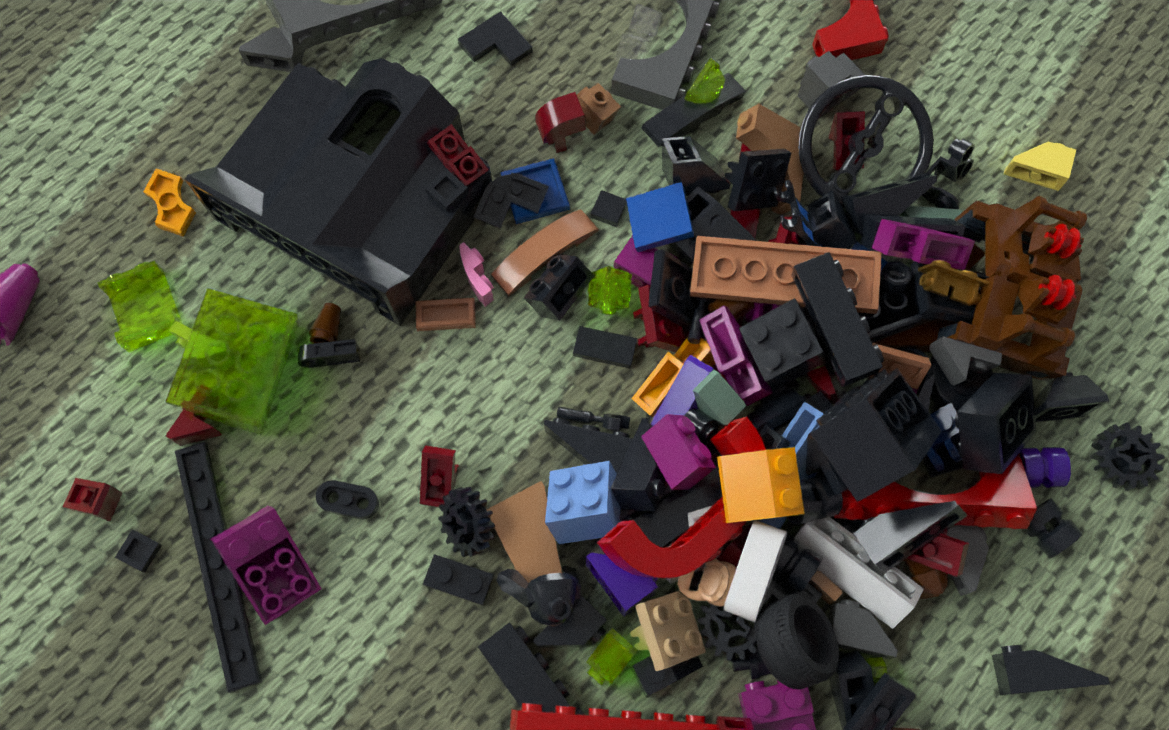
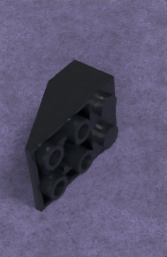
[667,187,757,266]

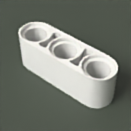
[724,520,787,623]

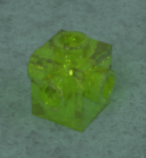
[588,266,632,315]

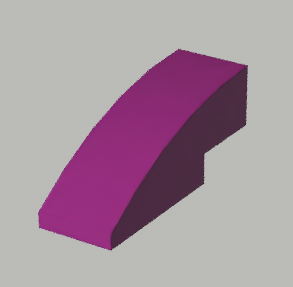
[872,219,975,270]
[699,305,773,406]

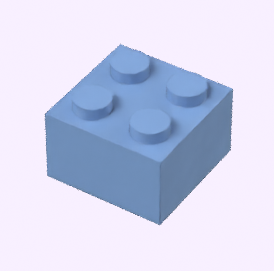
[545,461,620,544]

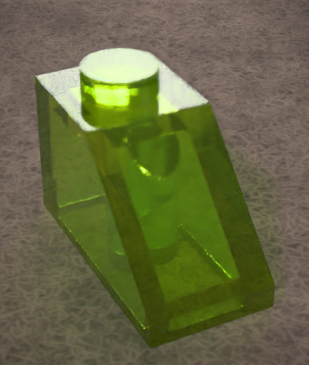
[586,628,638,686]

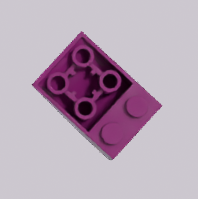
[211,505,322,625]

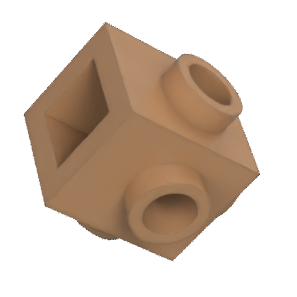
[577,83,621,135]

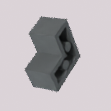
[798,51,865,118]

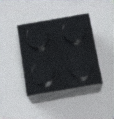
[739,298,830,390]

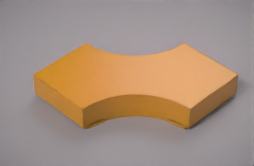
[143,169,196,237]

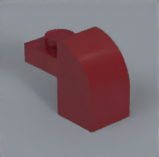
[535,92,586,153]

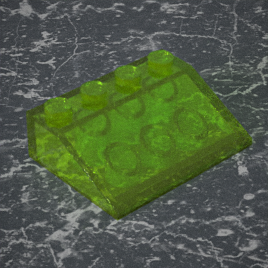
[165,288,299,435]

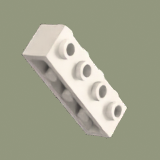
[794,517,924,629]

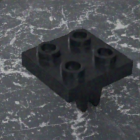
[725,148,792,212]

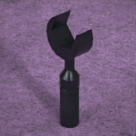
[688,297,716,344]
[556,407,630,431]

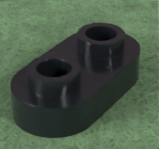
[316,480,379,520]

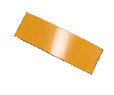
[632,337,716,417]

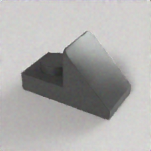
[929,336,1002,386]

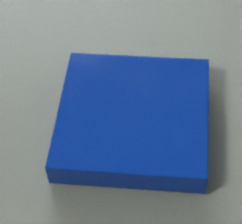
[500,158,570,224]
[626,182,694,252]

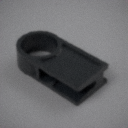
[297,339,360,368]

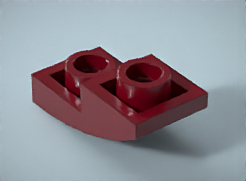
[427,124,489,186]

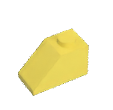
[1004,141,1076,191]

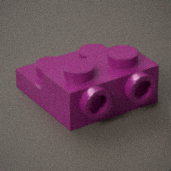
[738,680,816,730]

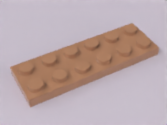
[690,236,882,314]

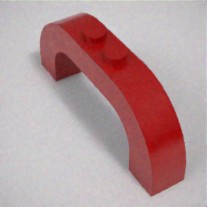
[597,417,766,578]

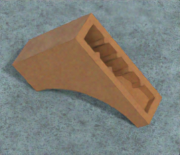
[736,103,804,214]

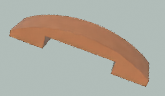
[491,209,599,296]

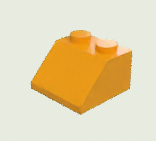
[717,447,805,523]

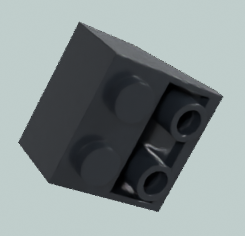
[662,136,730,196]

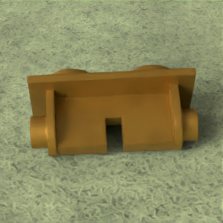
[918,260,989,306]

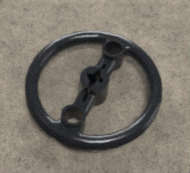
[798,75,934,209]

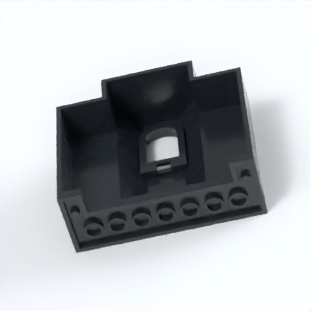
[185,58,492,326]

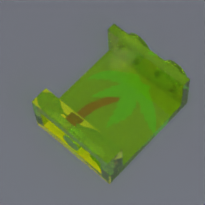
[97,261,183,353]

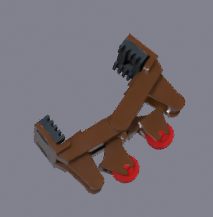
[937,196,1087,381]

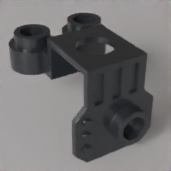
[921,138,975,209]

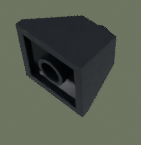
[1034,372,1109,423]

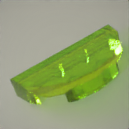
[685,58,725,103]

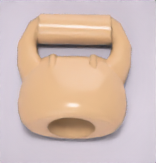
[677,558,737,607]

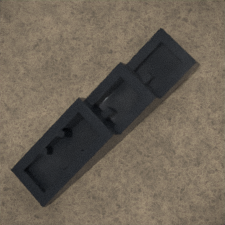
[641,73,746,147]

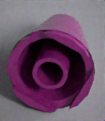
[0,263,40,346]

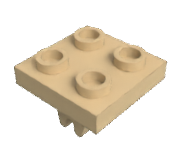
[630,591,706,671]

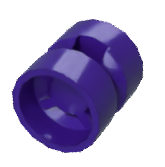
[1019,447,1071,488]

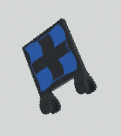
[774,180,822,247]

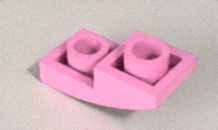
[459,242,494,307]

